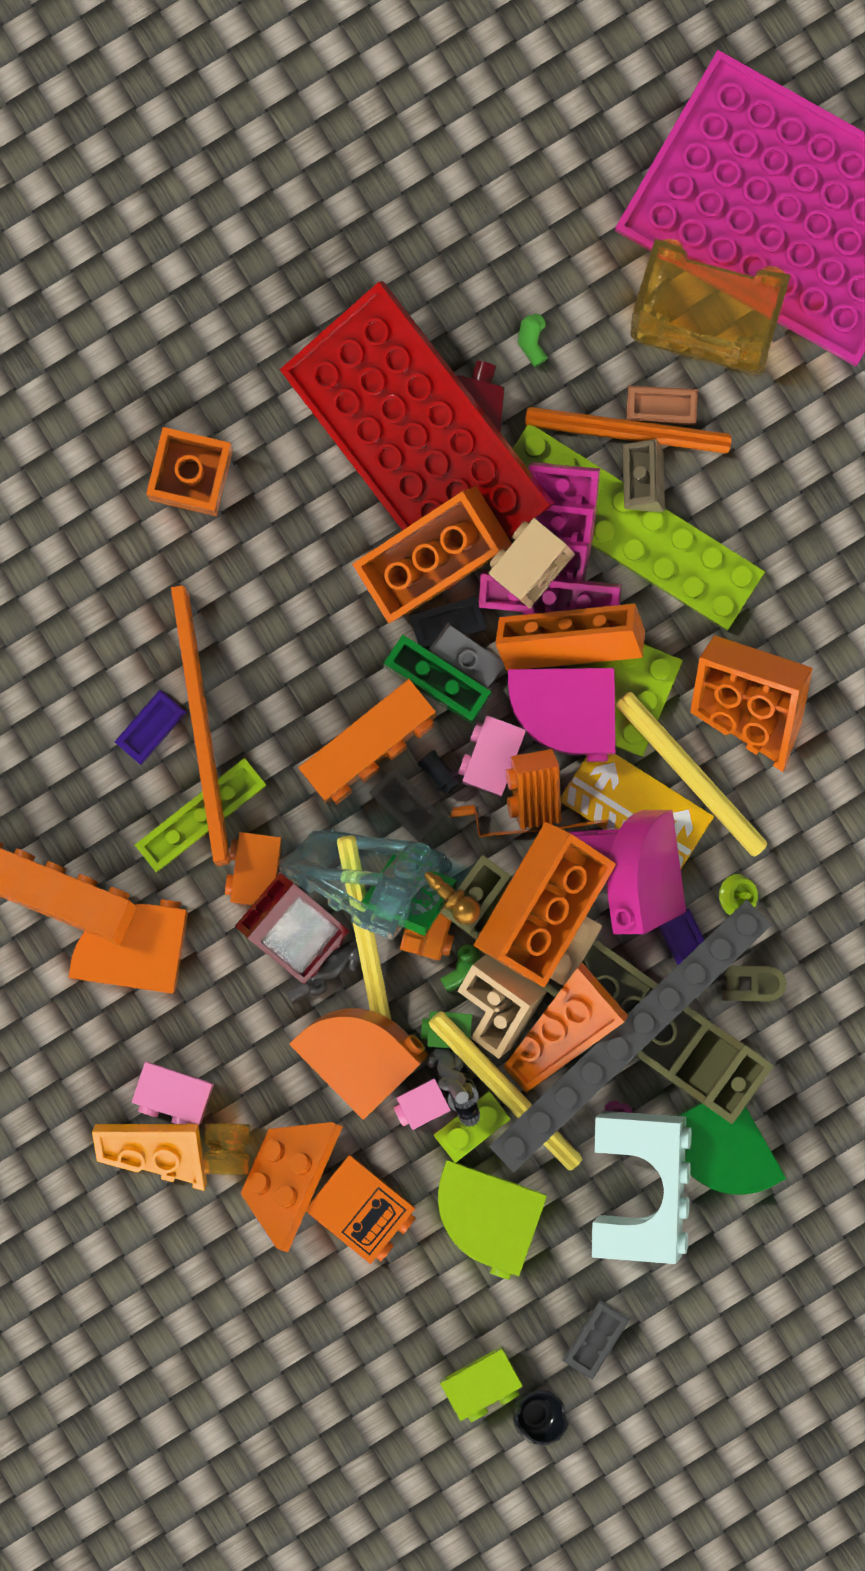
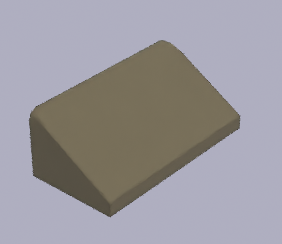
[623,439,665,512]

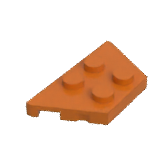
[240,1122,343,1252]

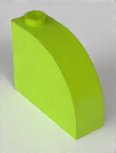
[438,1159,547,1280]

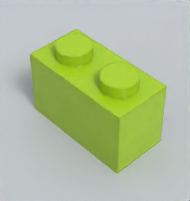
[433,1090,511,1163]
[440,1346,523,1422]

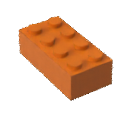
[352,486,512,624]
[298,679,436,805]
[473,822,616,988]

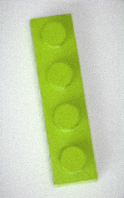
[135,758,267,873]

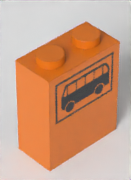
[306,1154,416,1264]

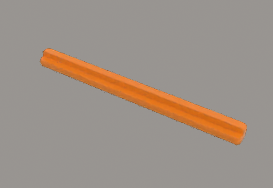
[525,407,732,453]

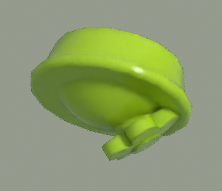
[719,874,758,915]

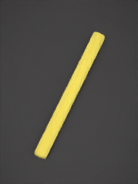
[616,692,767,857]
[337,835,391,1019]
[429,1011,582,1171]

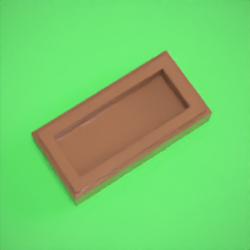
[626,385,698,426]

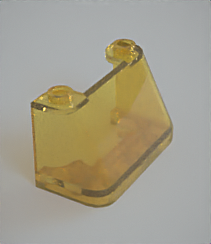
[630,239,791,374]

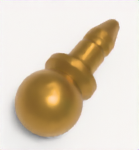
[424,871,481,925]

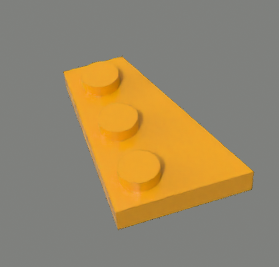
[92,1124,207,1191]

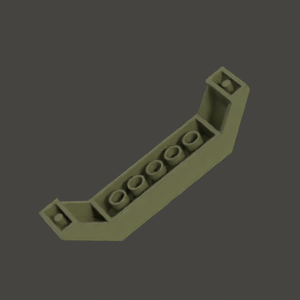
[440,855,774,1124]

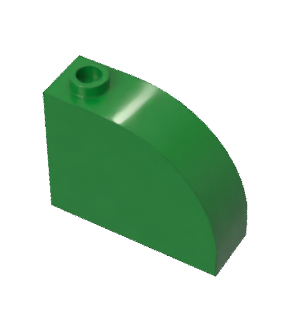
[676,1103,786,1195]

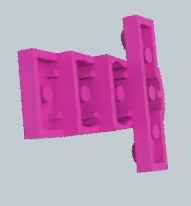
[479,462,622,615]

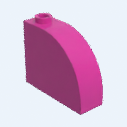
[508,668,616,762]
[607,810,686,934]

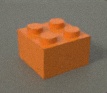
[146,427,233,517]

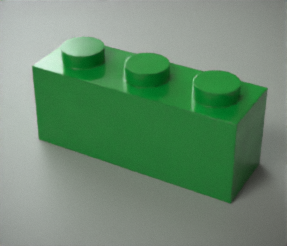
[383,634,491,725]

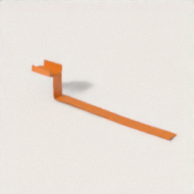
[449,805,608,837]

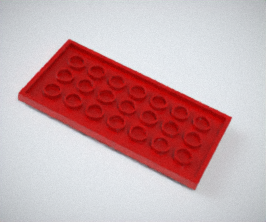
[279,281,554,590]

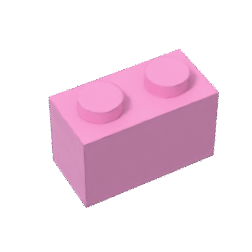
[458,716,526,798]
[132,1062,214,1125]
[393,1077,451,1130]

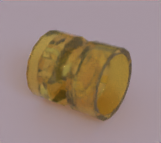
[204,1123,250,1175]

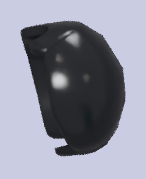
[513,1389,569,1445]

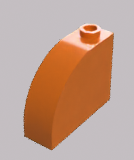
[68,899,188,994]
[289,1008,429,1120]

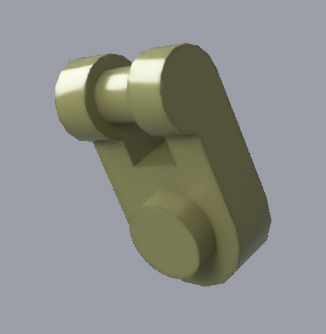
[722,966,786,1002]

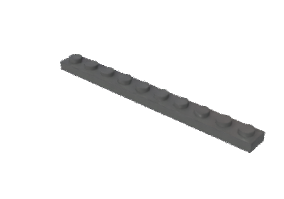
[489,900,772,1172]

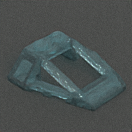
[280,830,453,940]

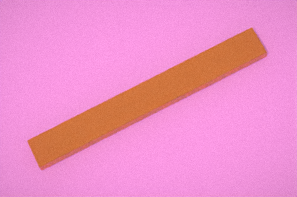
[171,585,231,866]

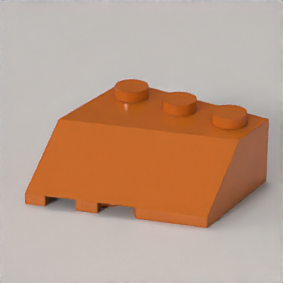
[690,635,813,772]

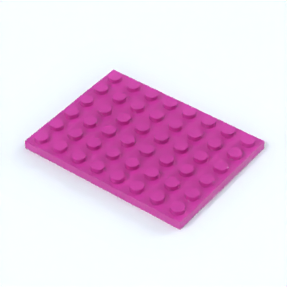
[614,50,865,367]

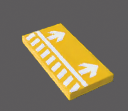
[560,754,714,869]

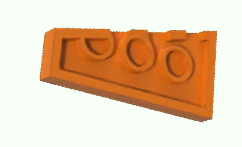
[503,963,628,1093]

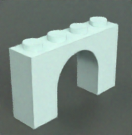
[592,1111,692,1264]

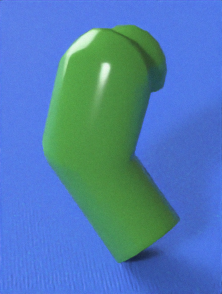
[518,313,548,368]
[440,944,481,993]

